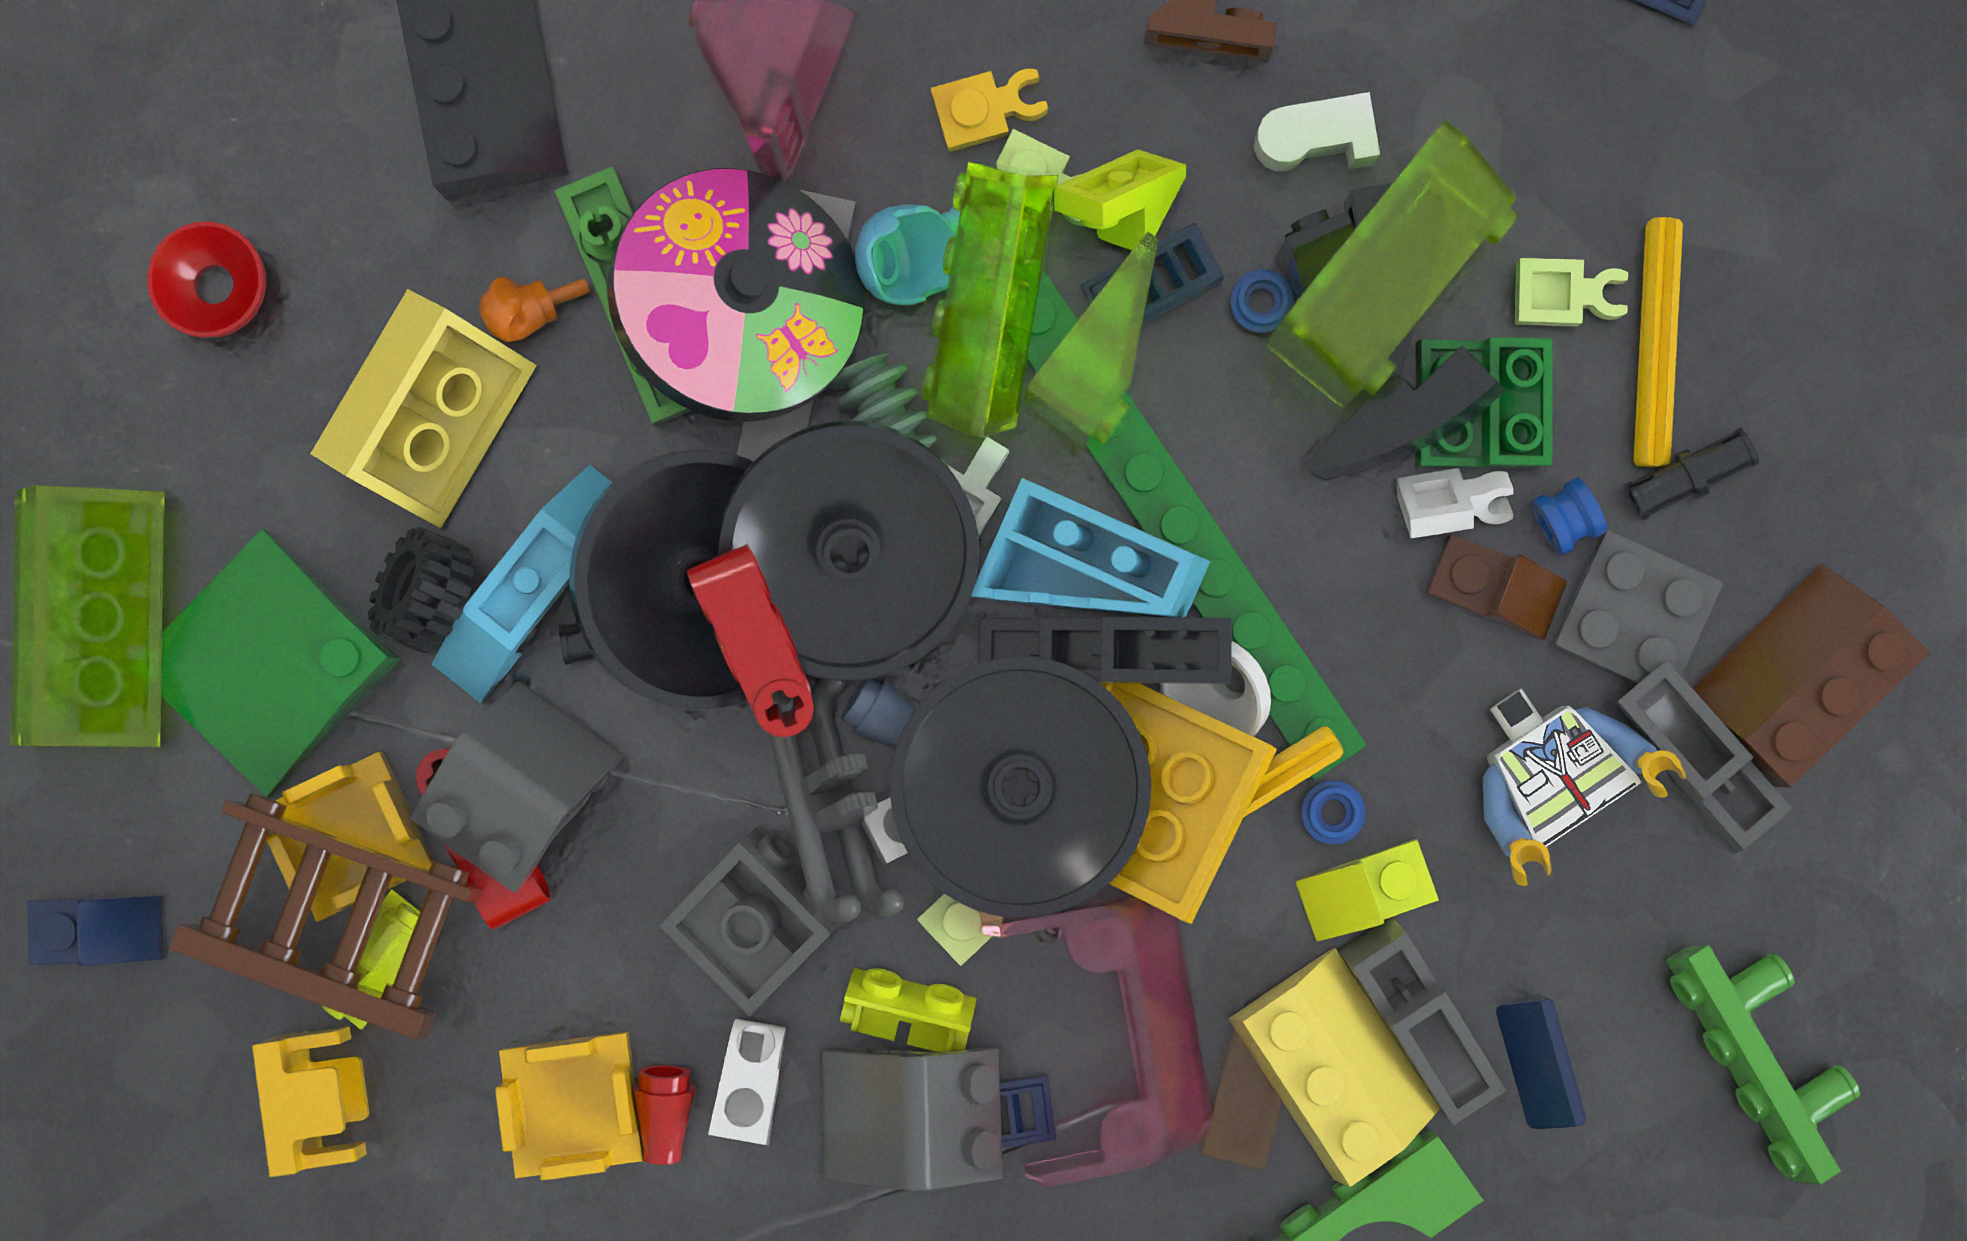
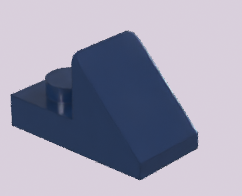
[27,895,163,966]

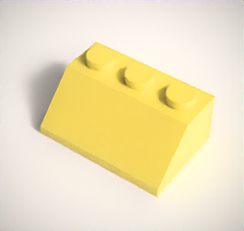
[310,289,537,529]
[1228,948,1440,1187]

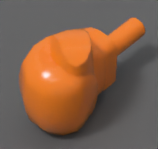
[478,276,590,343]

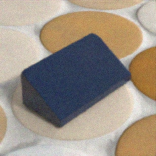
[1496,994,1587,1129]

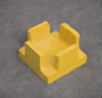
[267,752,434,922]
[252,1026,369,1177]
[495,1031,643,1180]

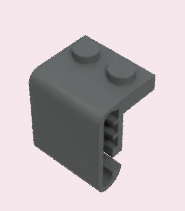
[409,681,623,894]
[820,1048,1003,1191]

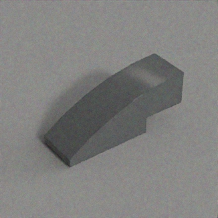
[1616,660,1793,853]
[1338,917,1506,1126]

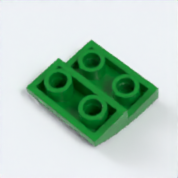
[1415,337,1553,468]

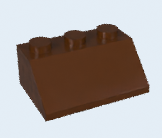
[1692,564,1930,788]

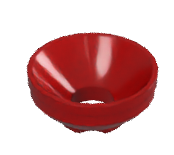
[147,221,266,338]

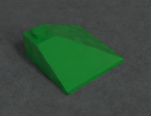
[130,529,401,797]

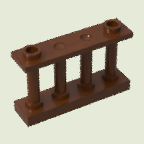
[169,793,482,1040]

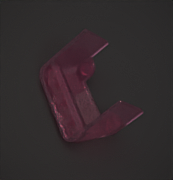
[688,0,856,182]
[982,895,1212,1188]

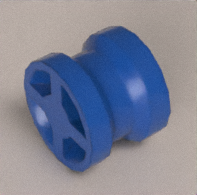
[1530,477,1607,556]

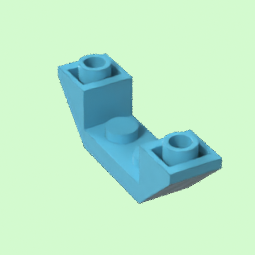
[431,465,612,704]

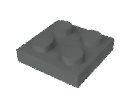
[1551,529,1724,685]

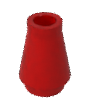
[632,1065,696,1165]

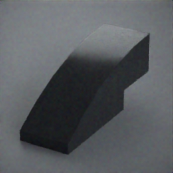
[1304,345,1507,479]

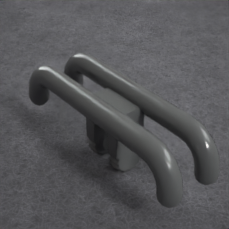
[768,678,904,924]

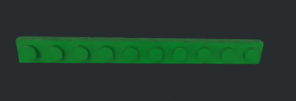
[958,220,1367,781]

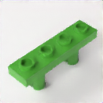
[554,166,691,426]
[1665,945,1860,1185]

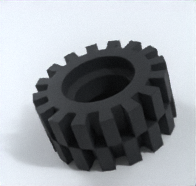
[368,527,474,653]

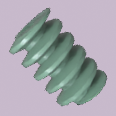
[829,354,946,464]

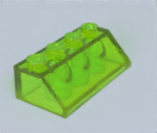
[922,162,1059,437]
[10,485,165,747]

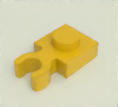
[931,69,1048,153]

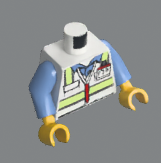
[1482,688,1686,886]

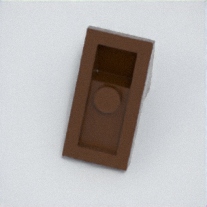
[1144,0,1277,62]
[1425,534,1568,641]

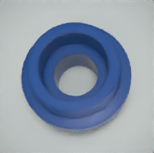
[1230,269,1294,333]
[1301,780,1365,844]

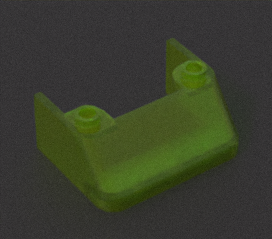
[1265,119,1519,409]

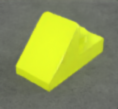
[1054,149,1186,253]
[1295,839,1439,942]

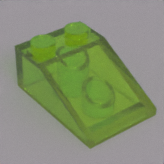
[1024,232,1158,450]

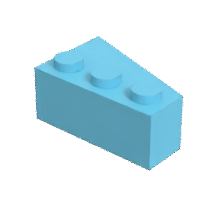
[971,478,1211,617]

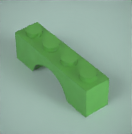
[1273,1129,1484,1241]

